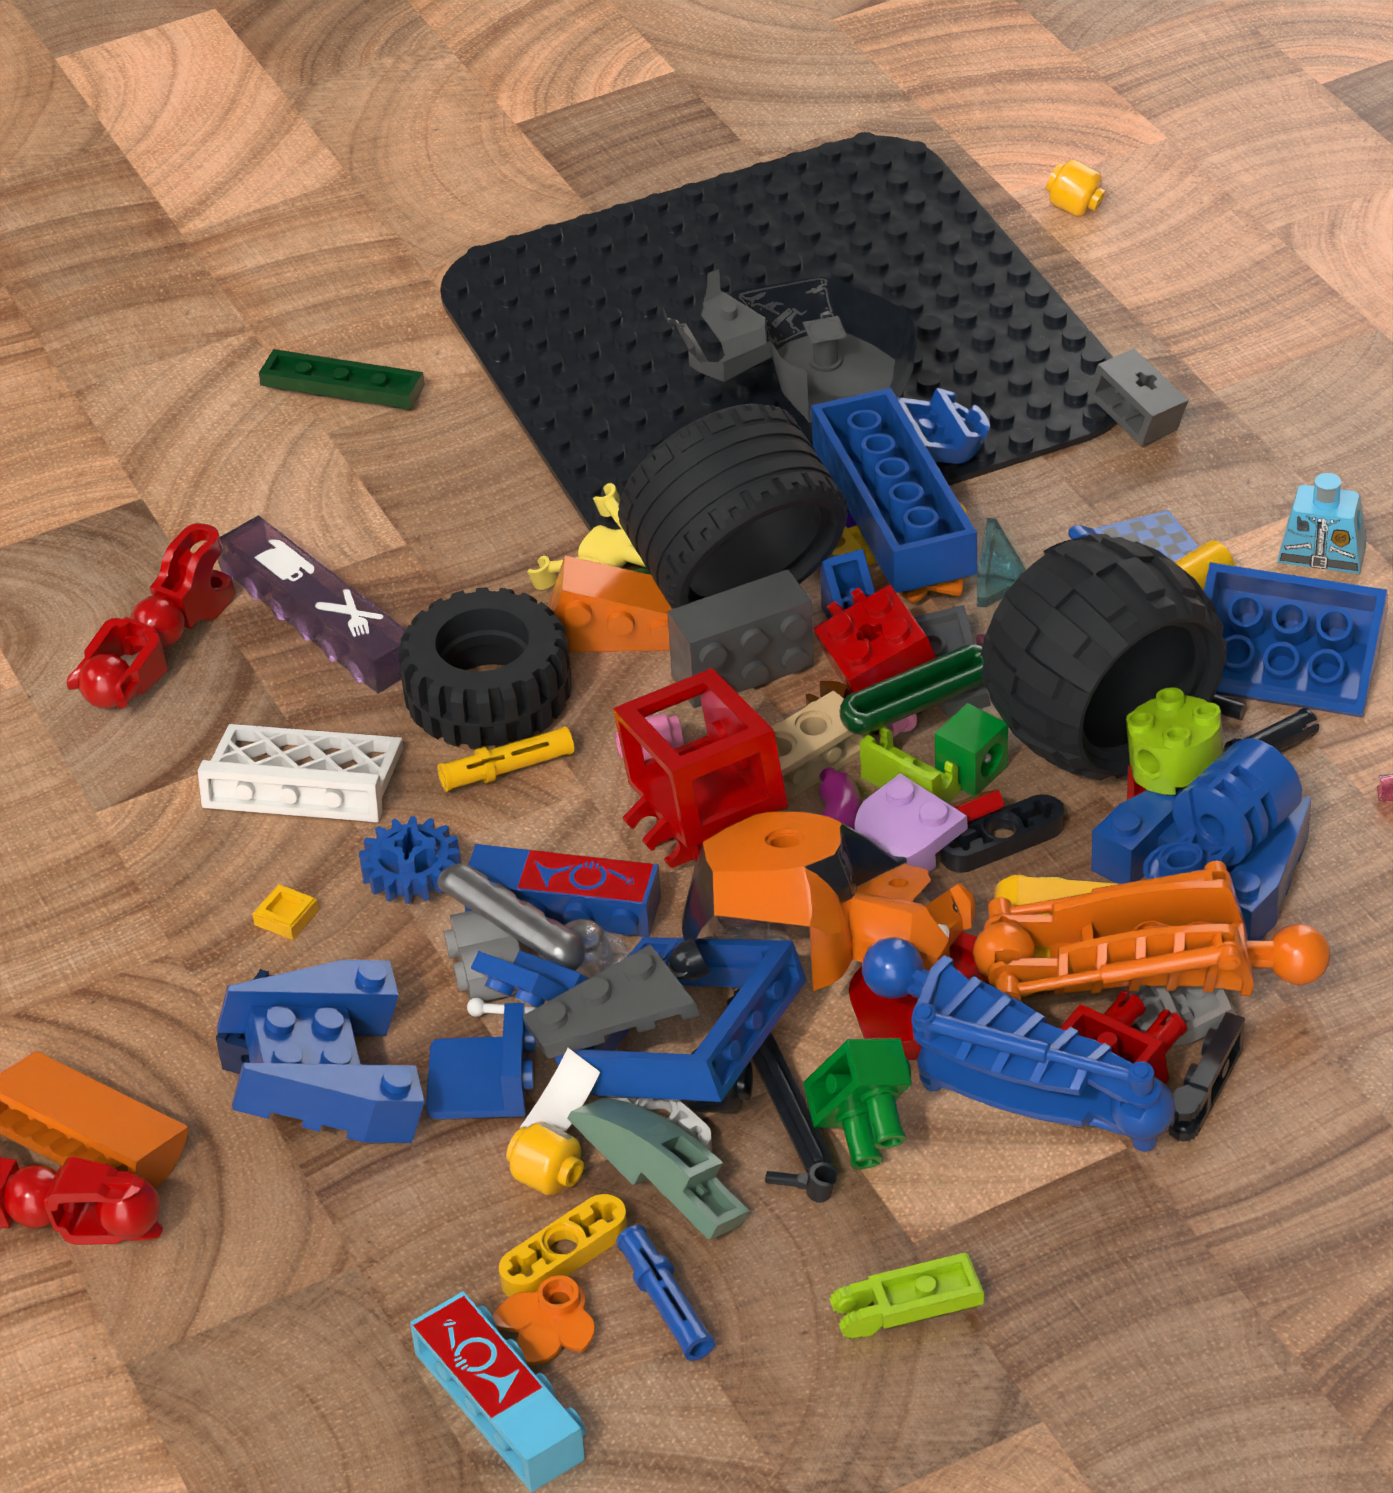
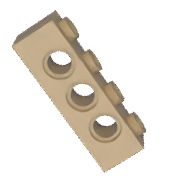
[772,691,869,801]

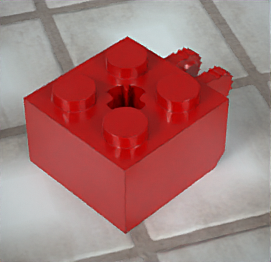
[813,584,936,694]

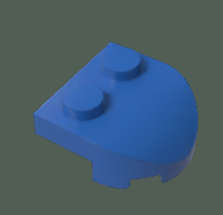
[897,388,990,464]
[470,950,589,1008]

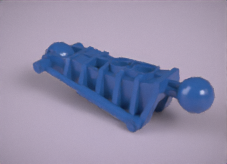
[862,937,1175,1152]

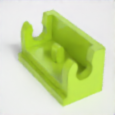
[860,727,961,803]

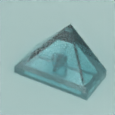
[977,518,1026,608]

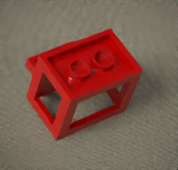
[613,668,788,868]

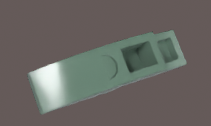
[567,1097,750,1240]

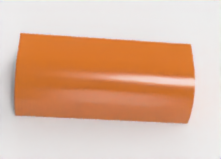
[0,1051,188,1188]

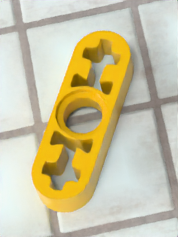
[499,1194,627,1297]

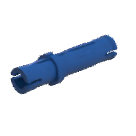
[616,1225,715,1361]

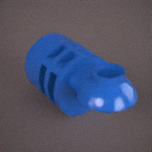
[1143,738,1302,879]

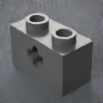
[1088,349,1189,446]

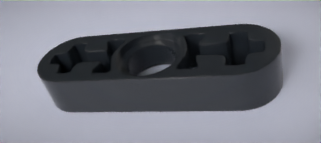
[940,794,1064,873]

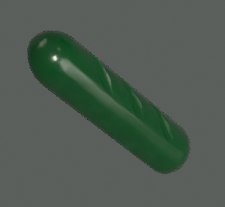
[839,644,984,735]

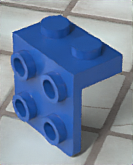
[426,1003,536,1119]

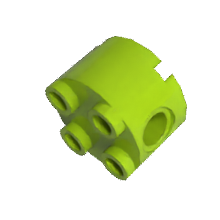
[1126,688,1223,795]

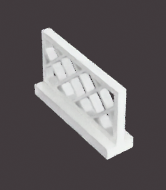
[198,724,403,822]

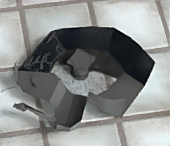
[663,269,917,423]

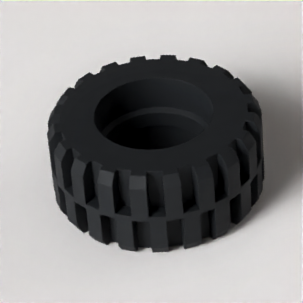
[398,587,572,749]

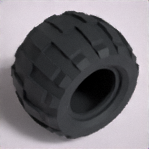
[981,534,1227,780]

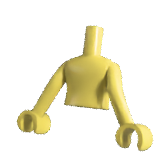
[527,483,645,590]

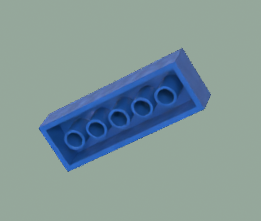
[811,387,977,593]

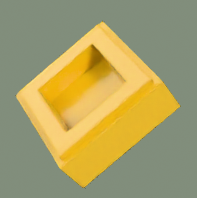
[252,884,319,940]

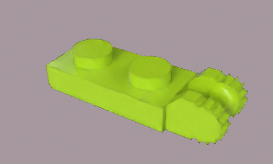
[829,1252,984,1340]

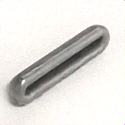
[437,864,585,970]

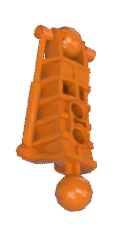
[973,861,1330,1002]

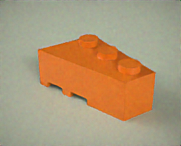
[548,555,672,652]

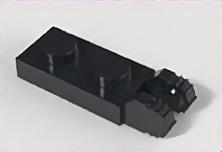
[1168,1012,1245,1142]

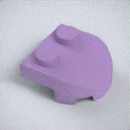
[855,773,968,872]

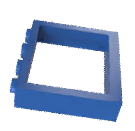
[555,937,807,1102]

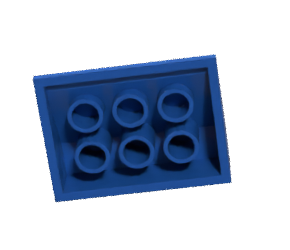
[1204,562,1388,718]

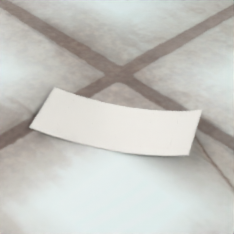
[520,1048,600,1132]

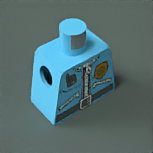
[1278,473,1366,574]

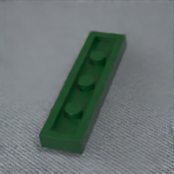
[258,349,425,409]

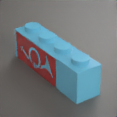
[410,1291,586,1493]

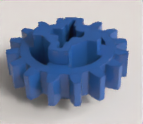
[359,816,462,904]

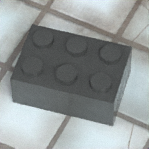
[667,569,814,708]

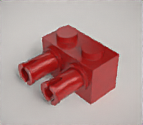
[1060,990,1187,1085]

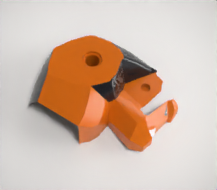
[682,812,976,992]

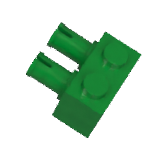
[803,1038,912,1170]

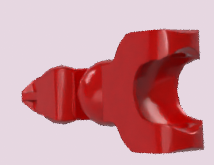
[66,523,235,710]
[0,1156,163,1245]

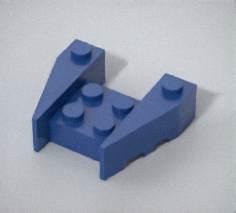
[1091,786,1312,941]
[217,959,425,1143]

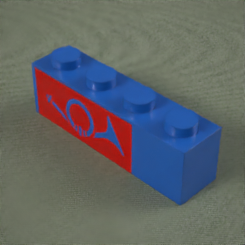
[465,844,661,937]

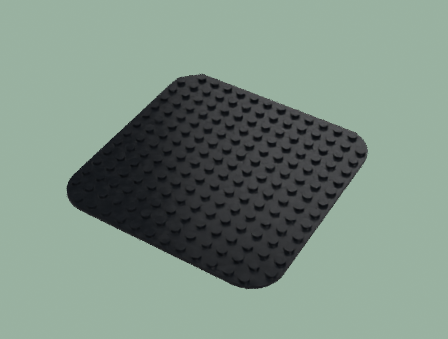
[440,132,1118,568]

